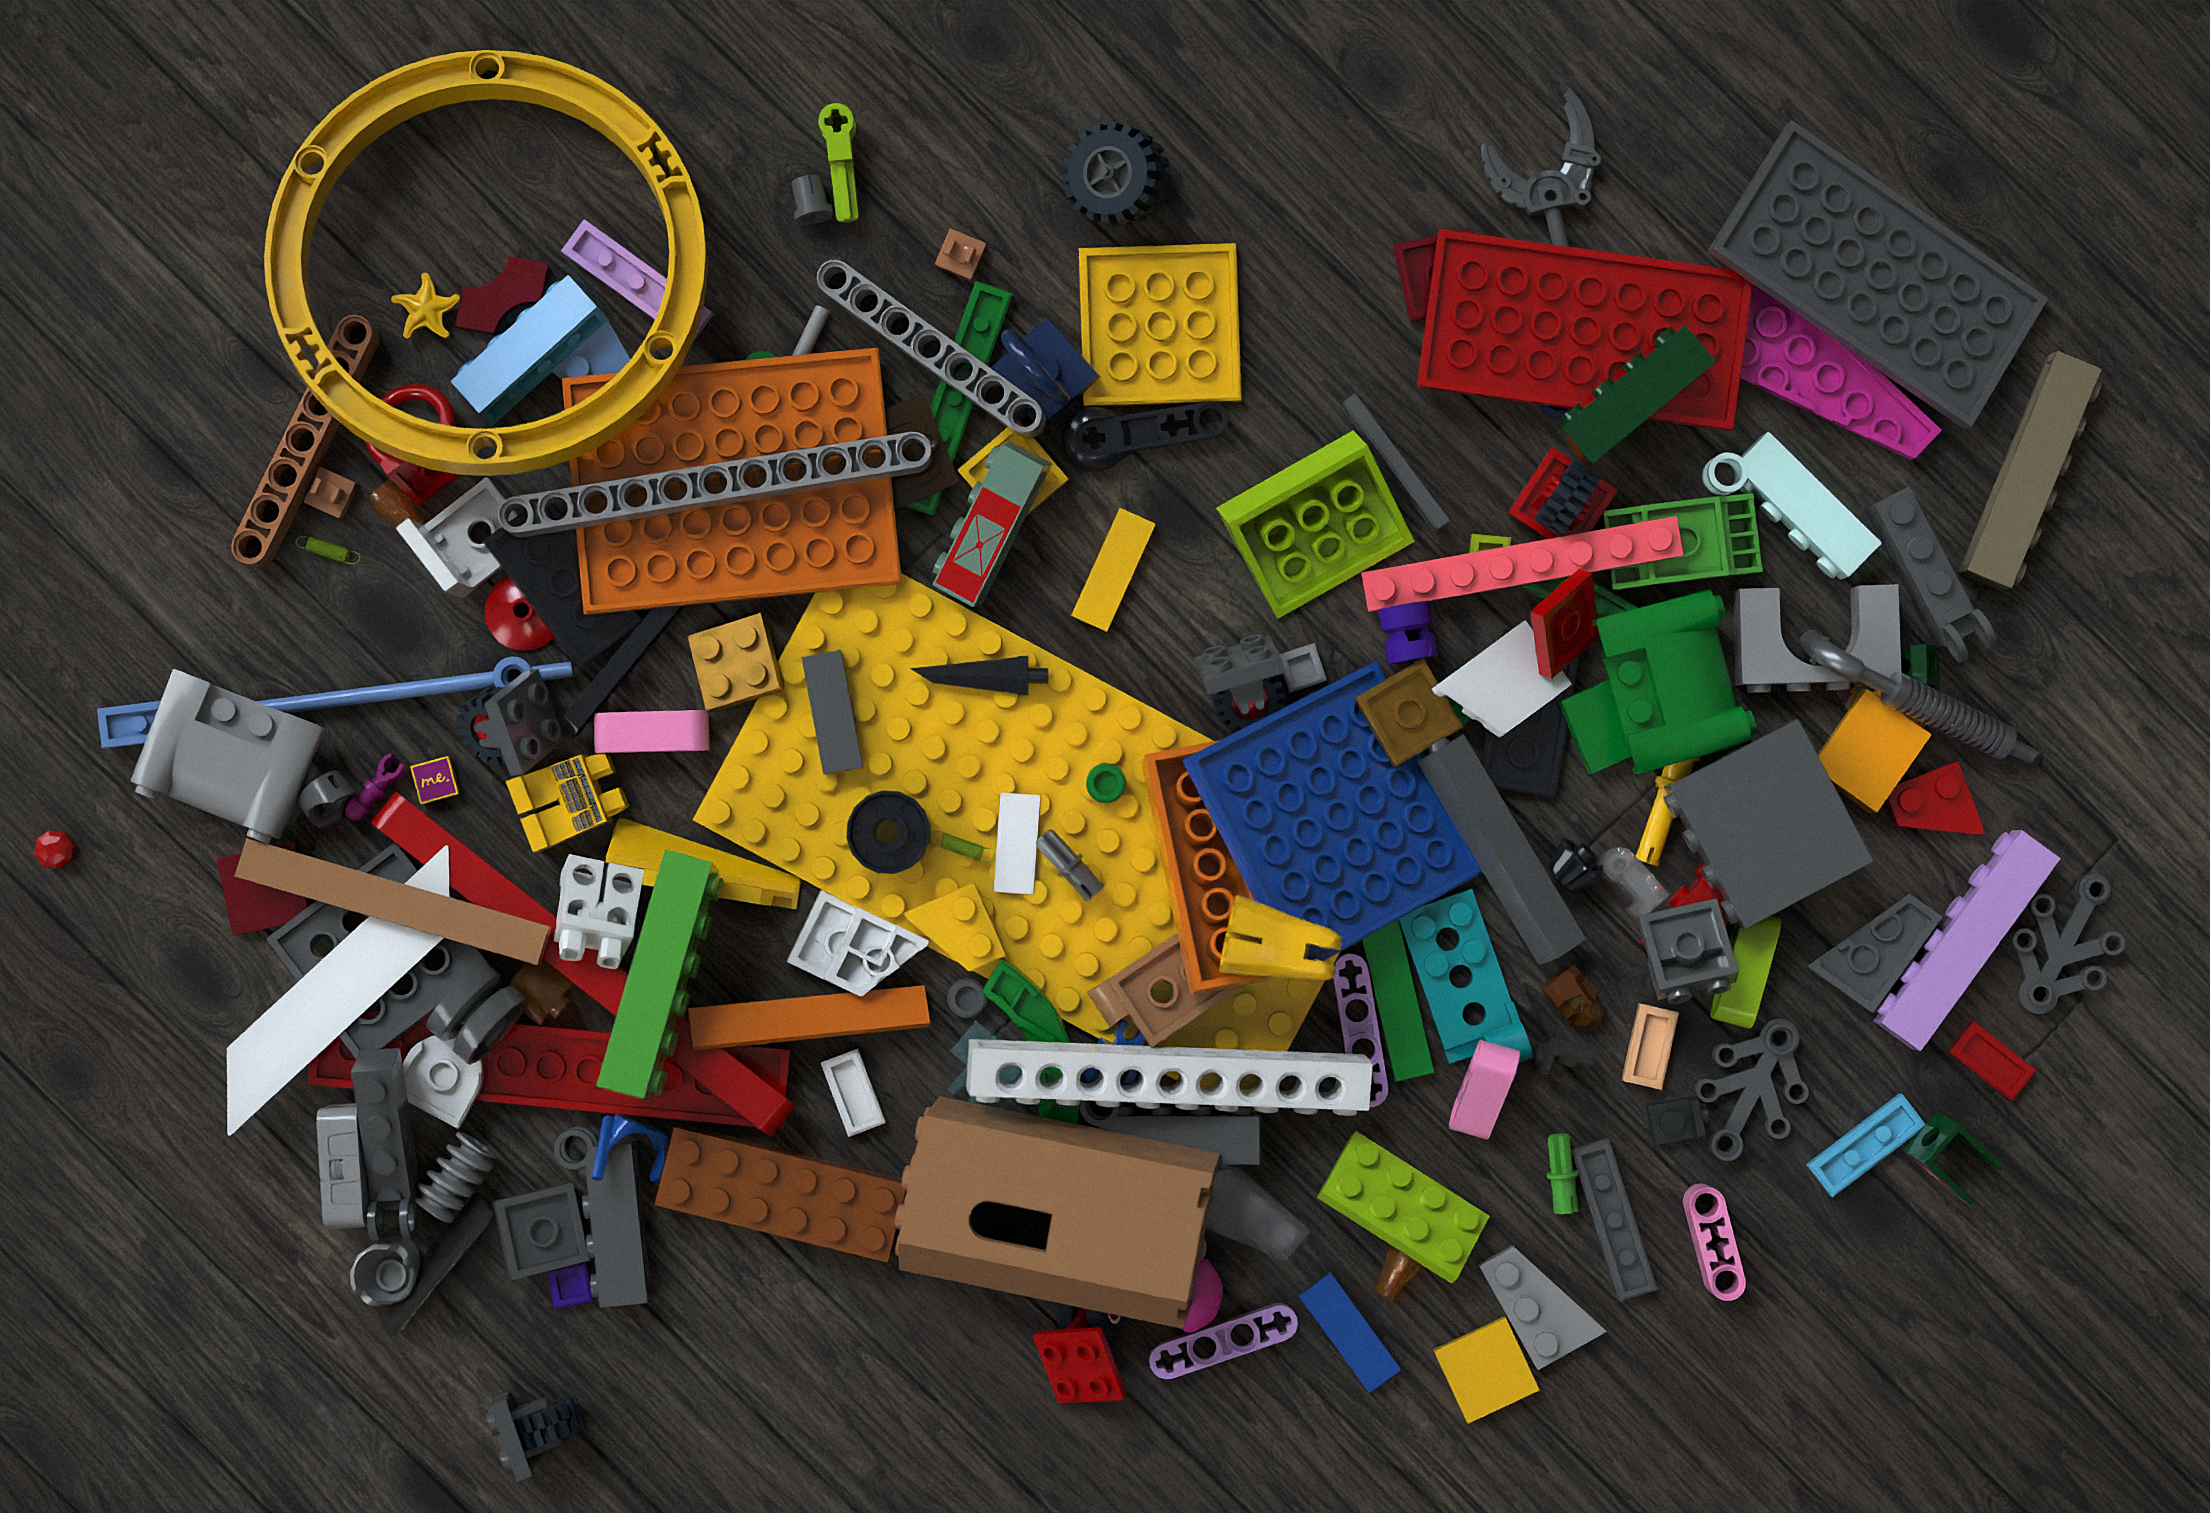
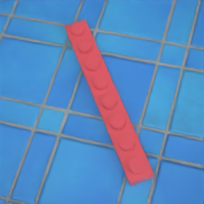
[1361,516,1684,612]

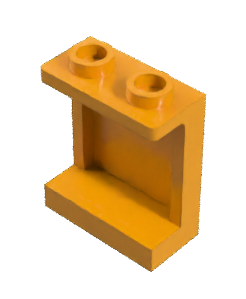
[1817,689,1932,813]

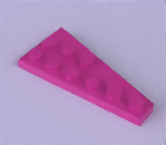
[1740,284,1942,460]

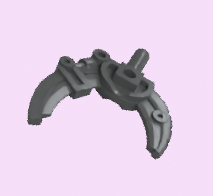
[1481,88,1601,247]

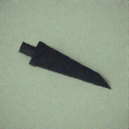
[910,656,1049,695]

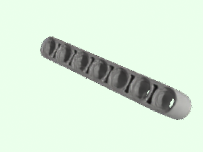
[817,260,1046,438]

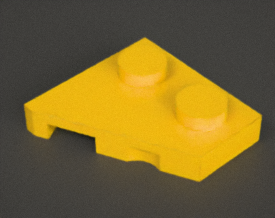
[904,882,1006,971]

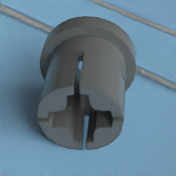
[791,175,834,225]

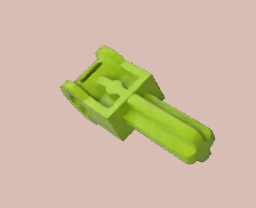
[818,103,859,223]

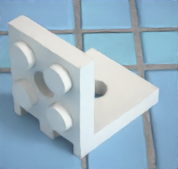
[396,477,517,598]

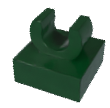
[1901,644,1939,686]

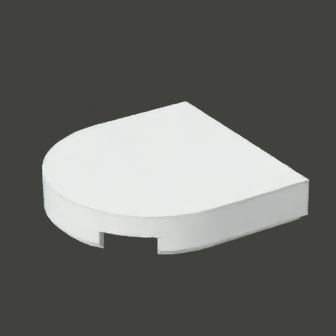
[402,1035,484,1129]

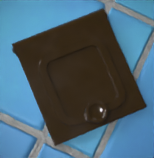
[885,393,961,511]

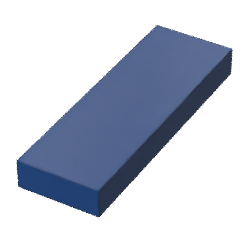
[1298,1272,1401,1393]

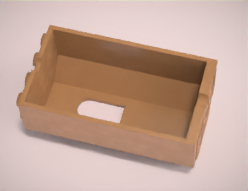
[894,1096,1220,1329]

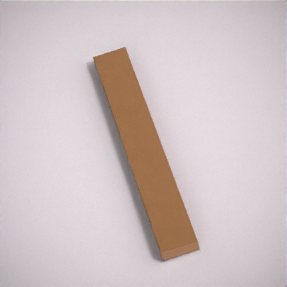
[235,838,552,966]

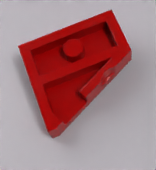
[1885,761,1985,835]

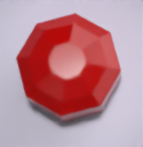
[34,830,77,869]

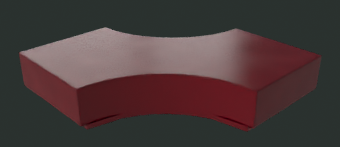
[455,256,550,335]

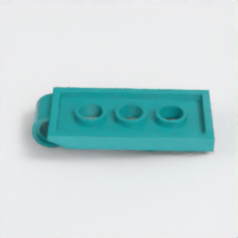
[1398,889,1533,1064]

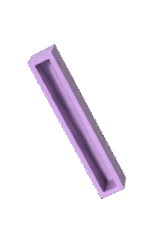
[1874,830,2061,1051]

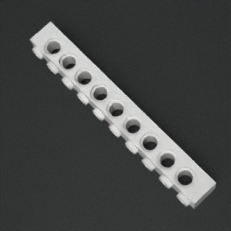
[966,1039,1373,1116]

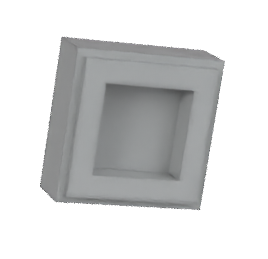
[1280,643,1327,693]

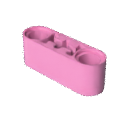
[594,710,710,753]
[1449,1040,1520,1140]
[1683,1183,1746,1301]

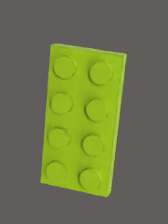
[1317,1131,1489,1284]

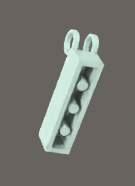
[1702,431,1882,580]

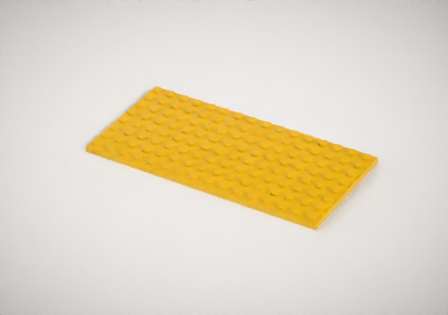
[693,573,1340,1112]

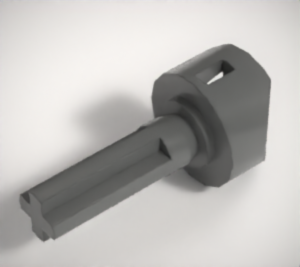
[296,761,355,829]

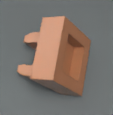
[935,228,987,282]
[304,467,359,520]

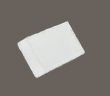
[821,1048,886,1137]

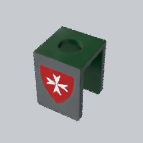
[1903,1111,2004,1206]

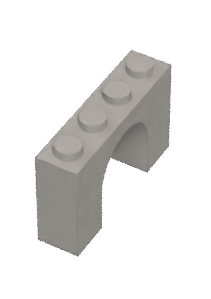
[1732,584,1901,693]

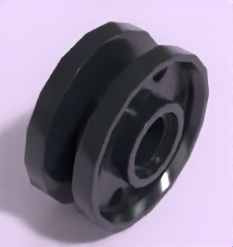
[846,791,931,874]

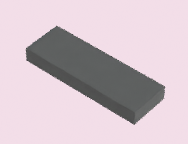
[802,650,863,775]

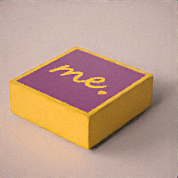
[410,756,461,805]

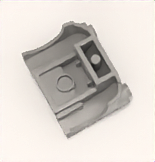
[130,668,328,844]

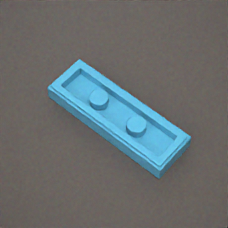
[1806,1093,1925,1198]

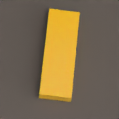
[1071,508,1156,632]

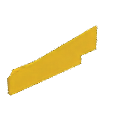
[605,818,801,909]

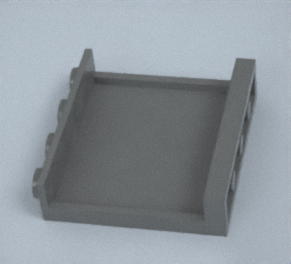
[1663,719,1874,929]

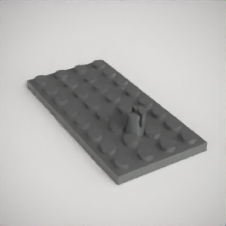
[1707,120,2048,430]

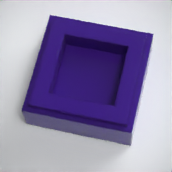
[547,1261,595,1309]

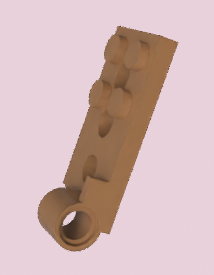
[1088,933,1242,1047]

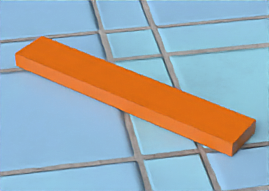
[687,985,930,1051]

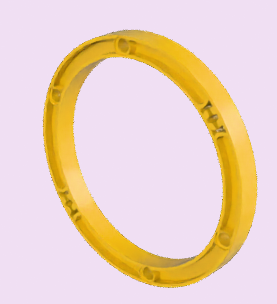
[264,50,708,476]

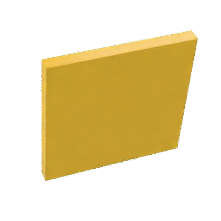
[1079,243,1241,407]

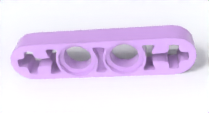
[1333,954,1388,1107]
[1149,1303,1298,1379]

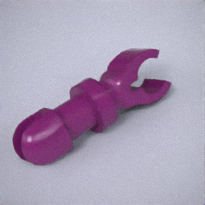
[345,753,408,821]

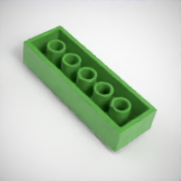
[596,849,723,1102]

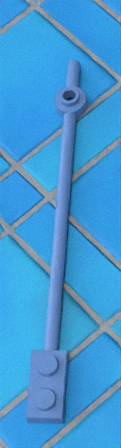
[97,656,574,748]

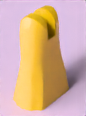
[1219,895,1343,981]

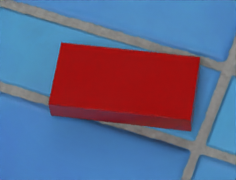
[1947,1020,2037,1101]

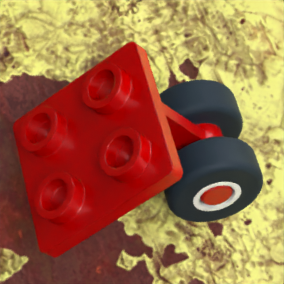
[1033,1303,1126,1403]

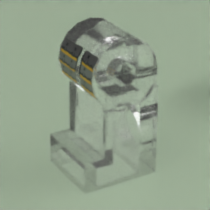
[1599,847,1670,921]

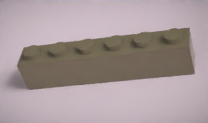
[1958,351,2102,591]

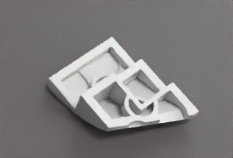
[1432,620,1572,738]
[786,890,929,997]

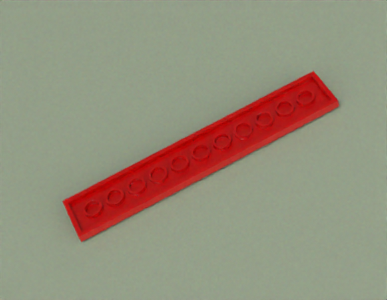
[307,1009,791,1129]

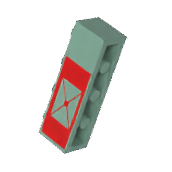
[932,442,1052,607]

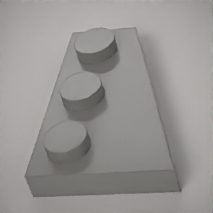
[1478,1245,1607,1370]

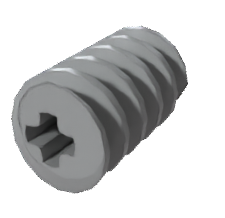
[414,1132,496,1223]

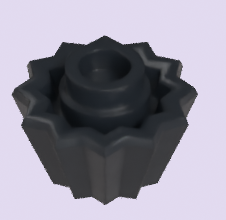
[1548,837,1603,892]

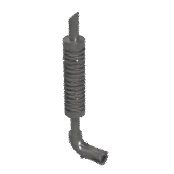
[1799,630,2043,766]

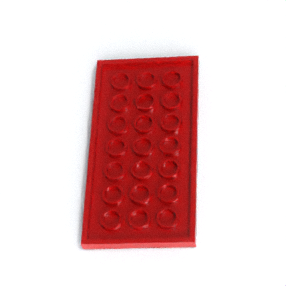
[1416,229,1753,431]

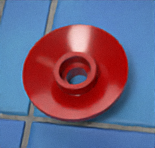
[485,576,554,651]

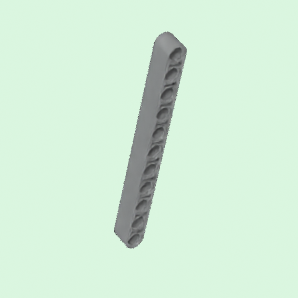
[497,432,932,537]

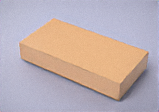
[1621,1003,1679,1090]

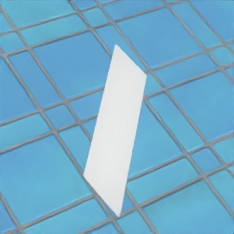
[227,845,449,1136]

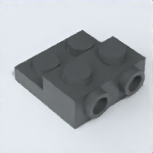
[1638,898,1739,1004]

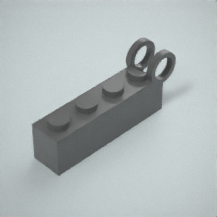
[1864,487,1997,663]
[351,1048,421,1241]
[1080,1100,1262,1164]
[554,1126,652,1308]

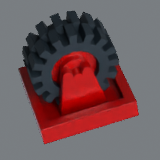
[1507,447,1618,539]

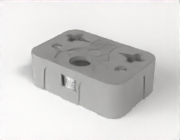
[317,1103,371,1230]

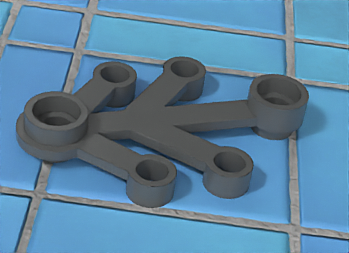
[2009,874,2125,1014]
[1694,1019,1809,1161]

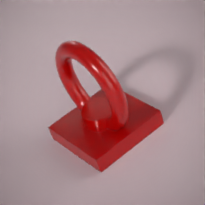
[365,384,481,506]

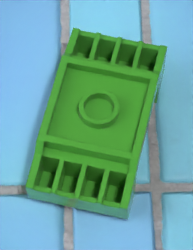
[1603,493,1763,591]

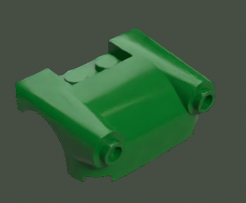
[1592,589,1757,774]

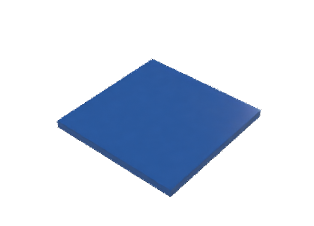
[1182,661,1483,961]

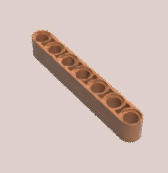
[231,315,380,567]

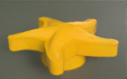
[391,273,461,340]

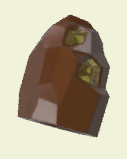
[1540,963,1603,1027]

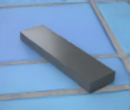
[1341,393,1450,532]
[1571,1137,1658,1302]

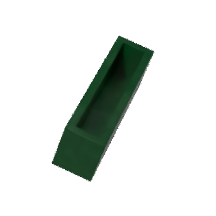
[1557,325,1716,468]

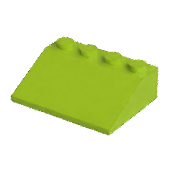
[1216,430,1415,619]

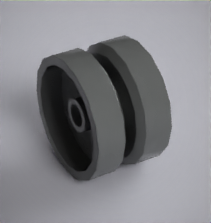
[426,962,529,1065]

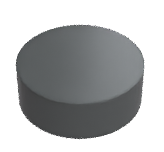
[947,978,987,1018]

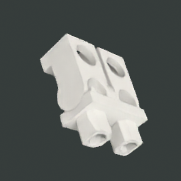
[554,854,644,969]

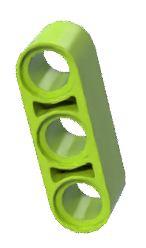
[1711,916,1781,1029]

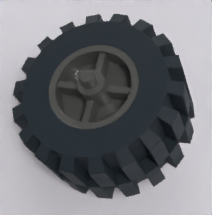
[1062,122,1171,227]

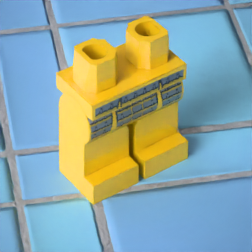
[506,753,629,853]

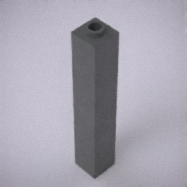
[1417,734,1586,965]

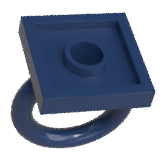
[991,317,1101,427]

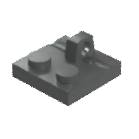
[493,1182,590,1280]

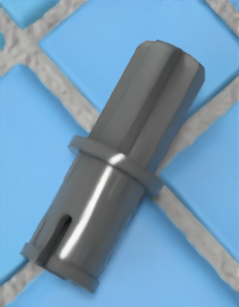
[1036,829,1105,902]

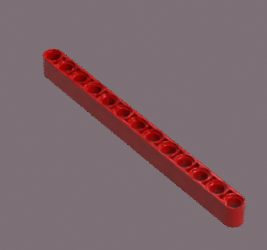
[371,792,796,1137]

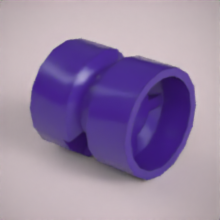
[1378,601,1438,664]

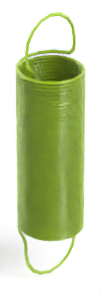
[296,536,360,564]
[930,831,994,863]

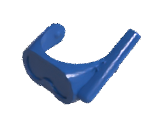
[592,1114,671,1183]

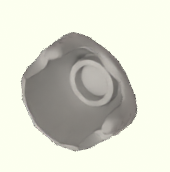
[350,1229,420,1307]

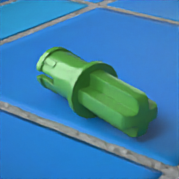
[1546,1133,1579,1214]

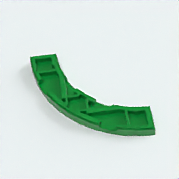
[981,957,1080,1124]

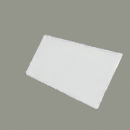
[994,793,1040,894]

